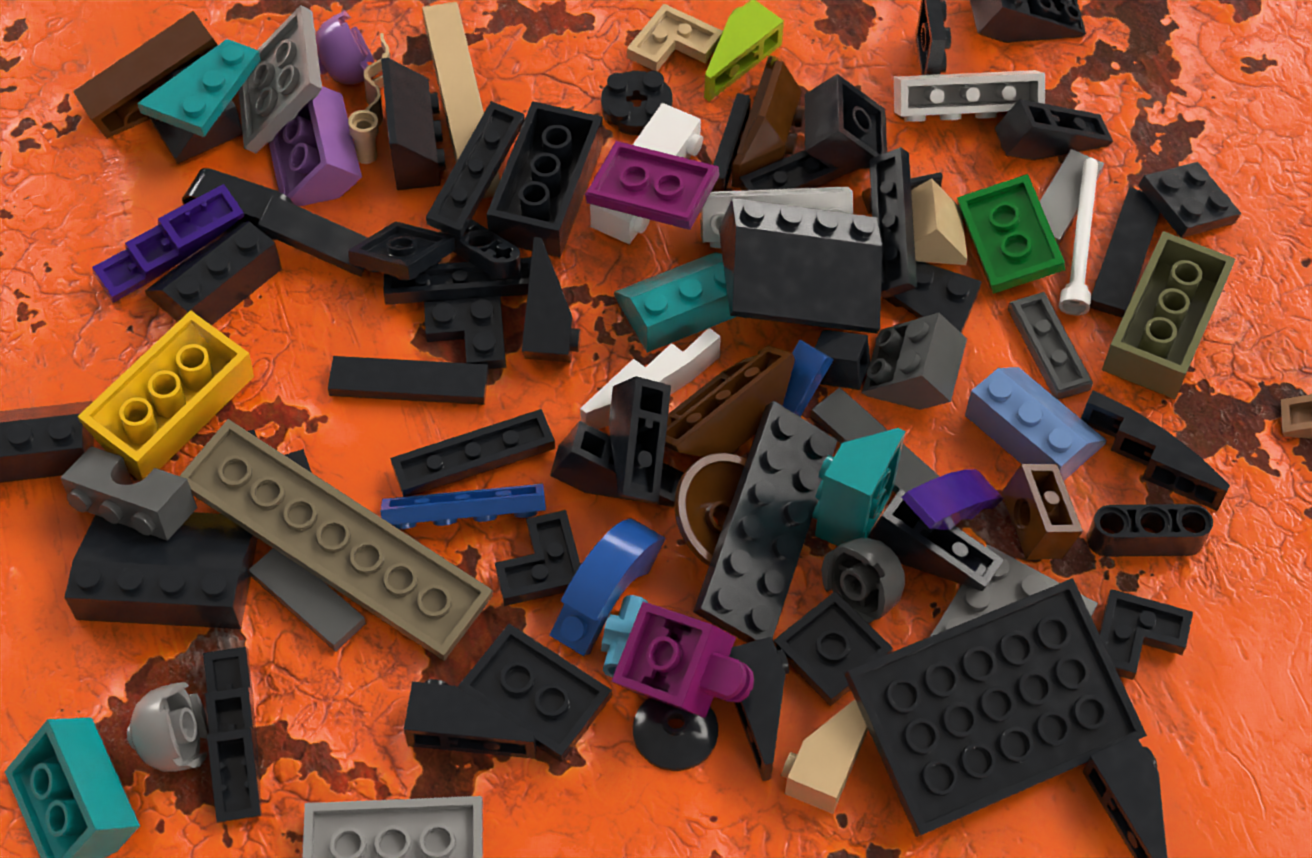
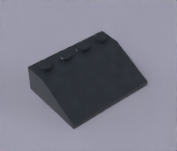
[719,198,882,334]
[64,512,258,629]

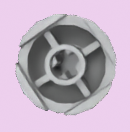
[127,682,209,772]

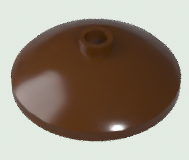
[674,453,747,566]

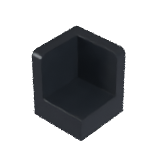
[815,330,870,390]

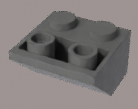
[862,312,967,410]

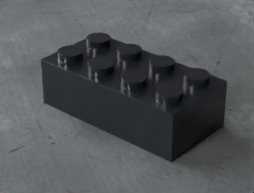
[487,101,603,258]

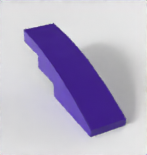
[92,184,244,303]
[901,469,1004,530]

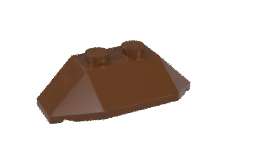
[732,55,805,188]
[665,345,795,457]

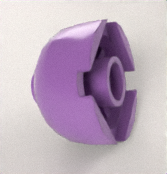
[315,10,378,85]

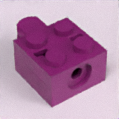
[611,601,754,718]

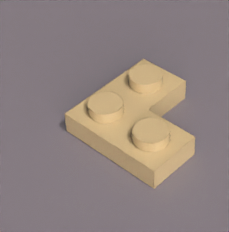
[627,4,723,71]

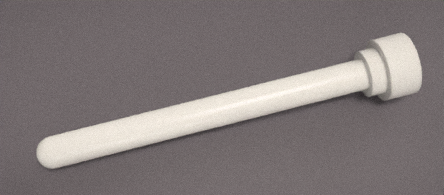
[1059,158,1098,316]

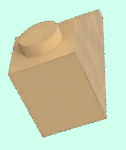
[781,700,868,814]

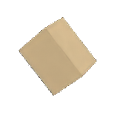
[911,178,967,265]

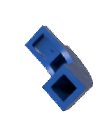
[549,518,666,656]

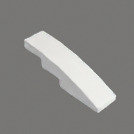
[580,328,721,430]

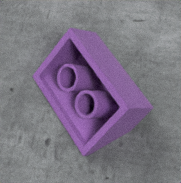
[269,86,362,206]

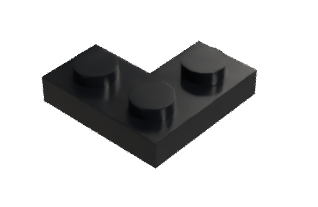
[424,296,506,369]
[495,510,581,606]
[1099,589,1193,680]

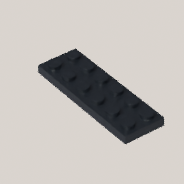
[693,401,838,643]

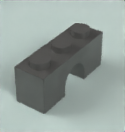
[60,446,197,541]

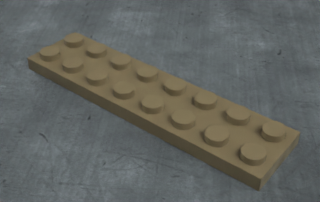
[180,419,493,661]

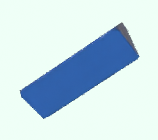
[783,340,834,417]

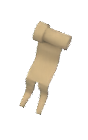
[348,33,390,164]

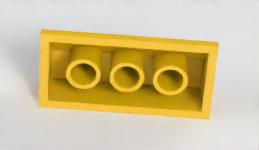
[77,310,254,481]

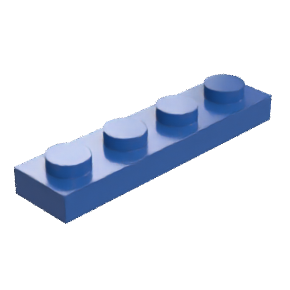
[380,484,546,530]

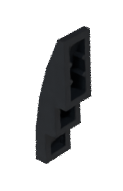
[1081,390,1230,511]
[203,647,262,823]

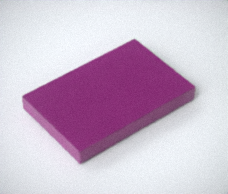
[585,141,720,230]

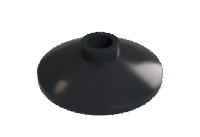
[633,698,718,771]

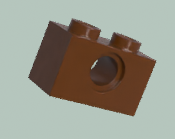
[1001,464,1083,560]

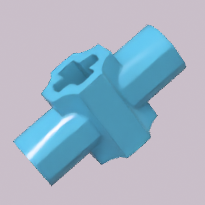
[601,595,648,678]

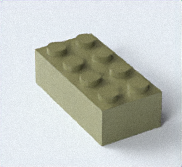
[1102,231,1236,399]

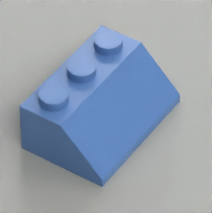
[965,367,1107,481]

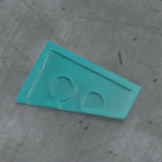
[137,39,261,137]

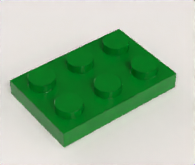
[957,174,1066,294]

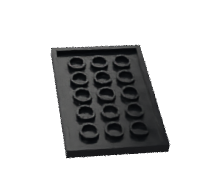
[844,578,1147,837]

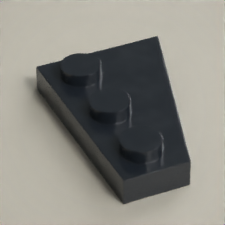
[882,261,982,333]

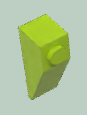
[704,0,784,102]

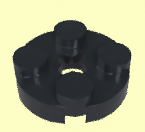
[601,71,673,135]

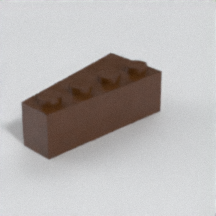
[73,11,218,139]

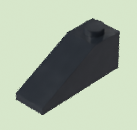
[994,99,1113,160]
[522,237,581,363]
[608,376,671,504]
[550,421,684,507]
[867,489,1004,591]
[729,636,789,781]
[404,679,537,759]
[1083,735,1167,858]

